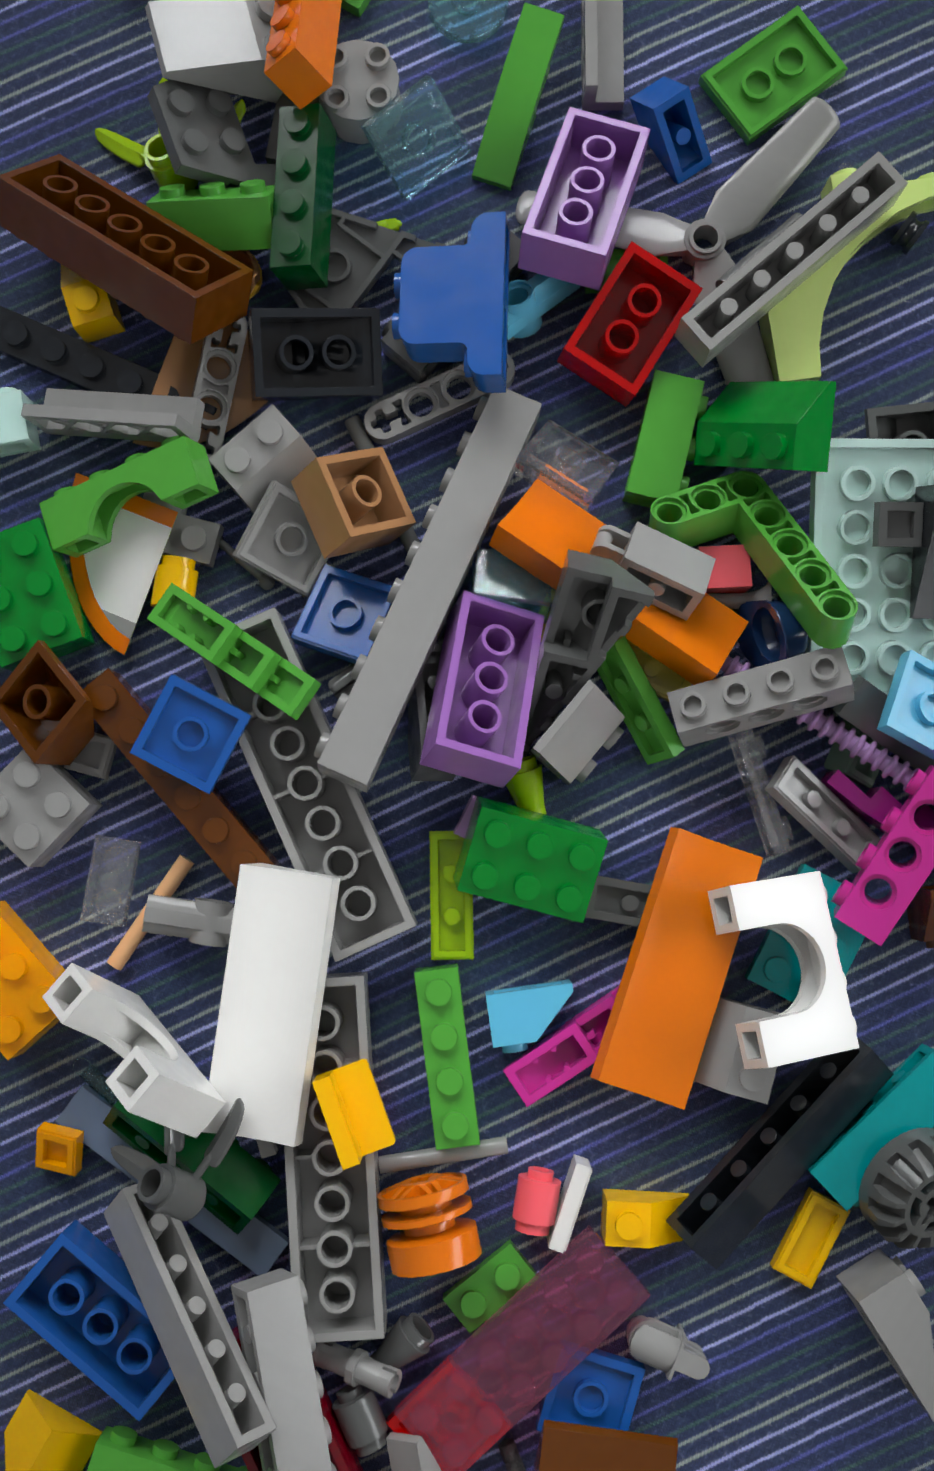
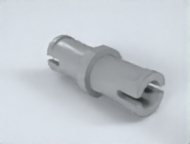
[312,1342,402,1399]

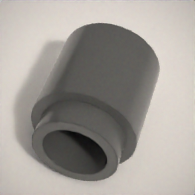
[331,1384,389,1457]

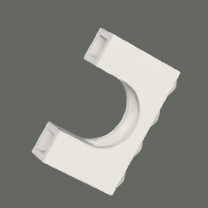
[707,871,859,1069]
[42,963,226,1138]

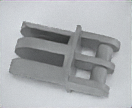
[626,1315,710,1381]

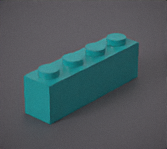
[807,1044,934,1211]

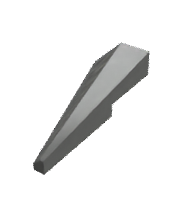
[523,549,655,757]

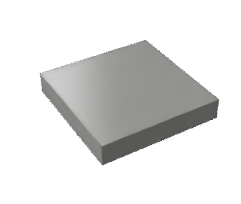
[232,480,328,597]

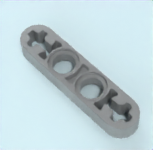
[191,317,247,466]
[364,354,515,445]

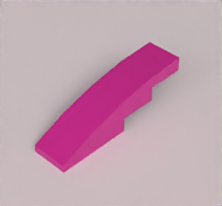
[503,986,619,1107]

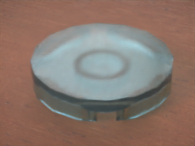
[427,0,508,44]

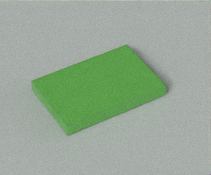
[698,5,848,146]

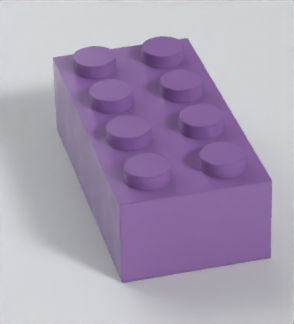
[518,107,650,291]
[420,590,545,788]

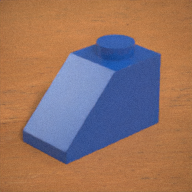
[630,76,712,185]

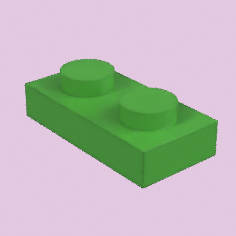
[443,1239,538,1334]

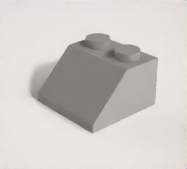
[209,404,317,514]
[529,680,625,785]
[694,996,780,1104]

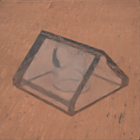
[515,419,619,512]

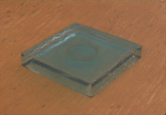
[360,75,472,201]

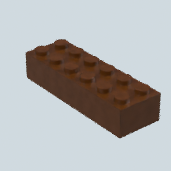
[0,154,254,345]

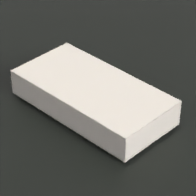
[546,1154,593,1253]

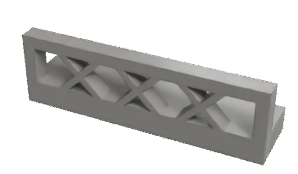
[581,0,624,110]
[21,388,205,443]

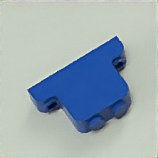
[392,211,510,393]

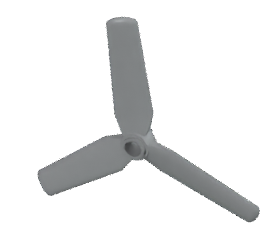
[516,97,840,385]

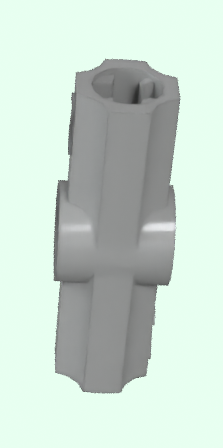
[142,894,234,947]

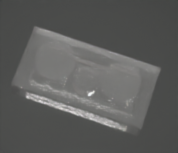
[80,835,142,927]

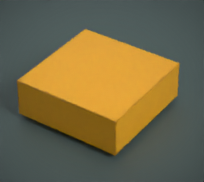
[35,1121,84,1177]

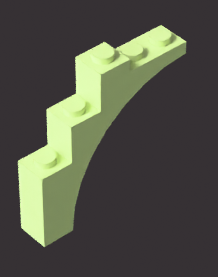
[759,168,934,381]

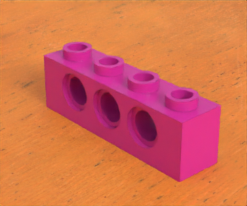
[831,764,934,946]

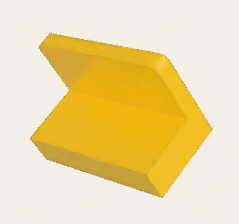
[312,1058,396,1170]

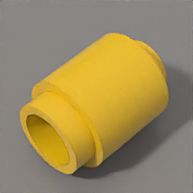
[151,555,199,607]

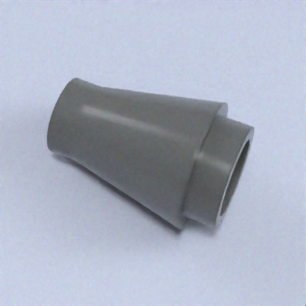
[370,1312,434,1369]

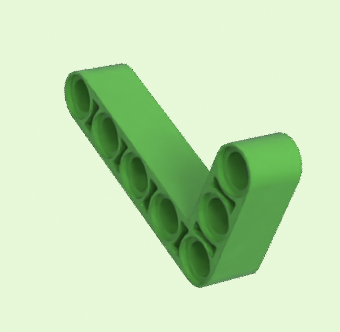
[648,471,858,649]

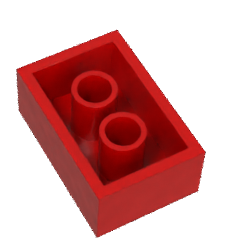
[557,241,703,407]

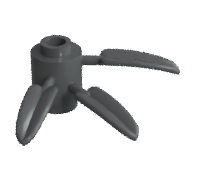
[111,1098,245,1221]

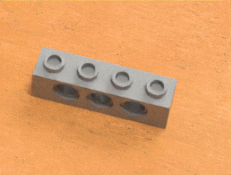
[667,647,855,747]

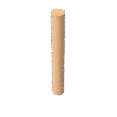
[107,854,194,971]

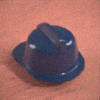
[736,600,808,667]

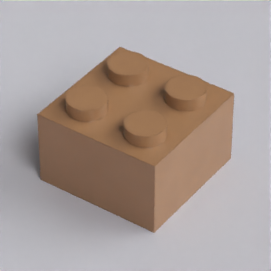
[291,446,416,559]

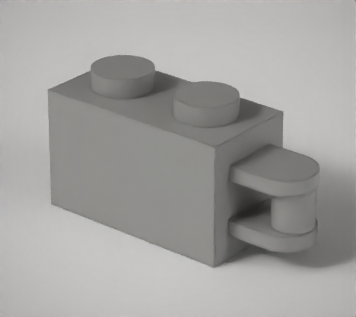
[590,521,716,621]

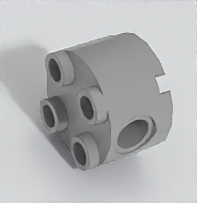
[319,39,402,144]

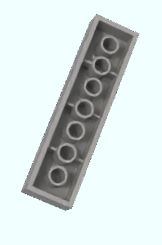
[201,607,418,962]
[284,971,387,1343]

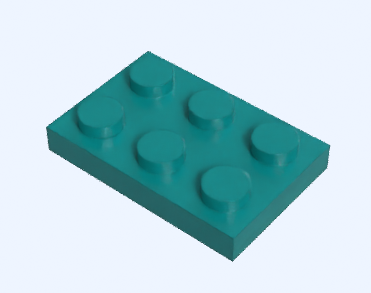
[744,864,865,1002]

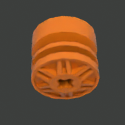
[377,1172,482,1278]

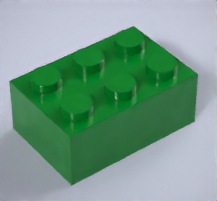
[0,518,96,672]
[453,796,608,923]

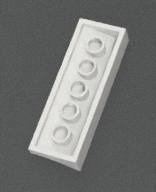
[202,863,340,1147]

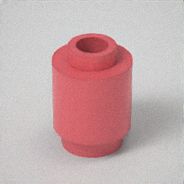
[512,1166,561,1236]

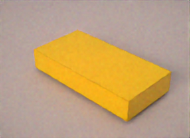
[770,1187,851,1289]

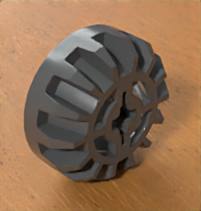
[859,1127,934,1249]

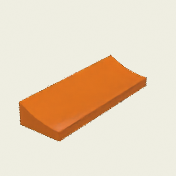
[489,478,749,685]
[590,827,763,1110]

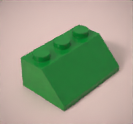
[694,381,836,472]

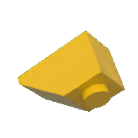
[61,264,126,343]
[601,1189,689,1249]

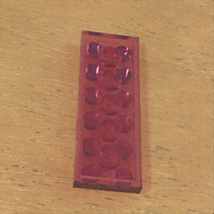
[394,1225,651,1471]

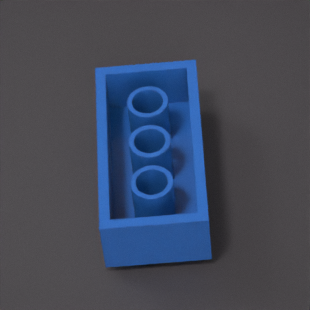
[3,1219,175,1421]

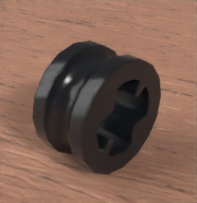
[889,211,930,255]

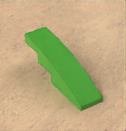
[472,2,564,191]
[147,583,322,720]

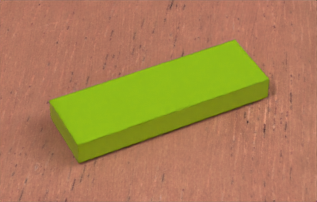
[429,831,474,960]

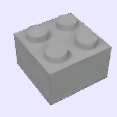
[0,749,103,867]

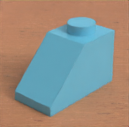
[485,979,573,1053]

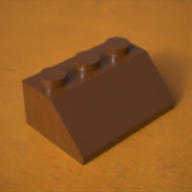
[533,1419,678,1471]

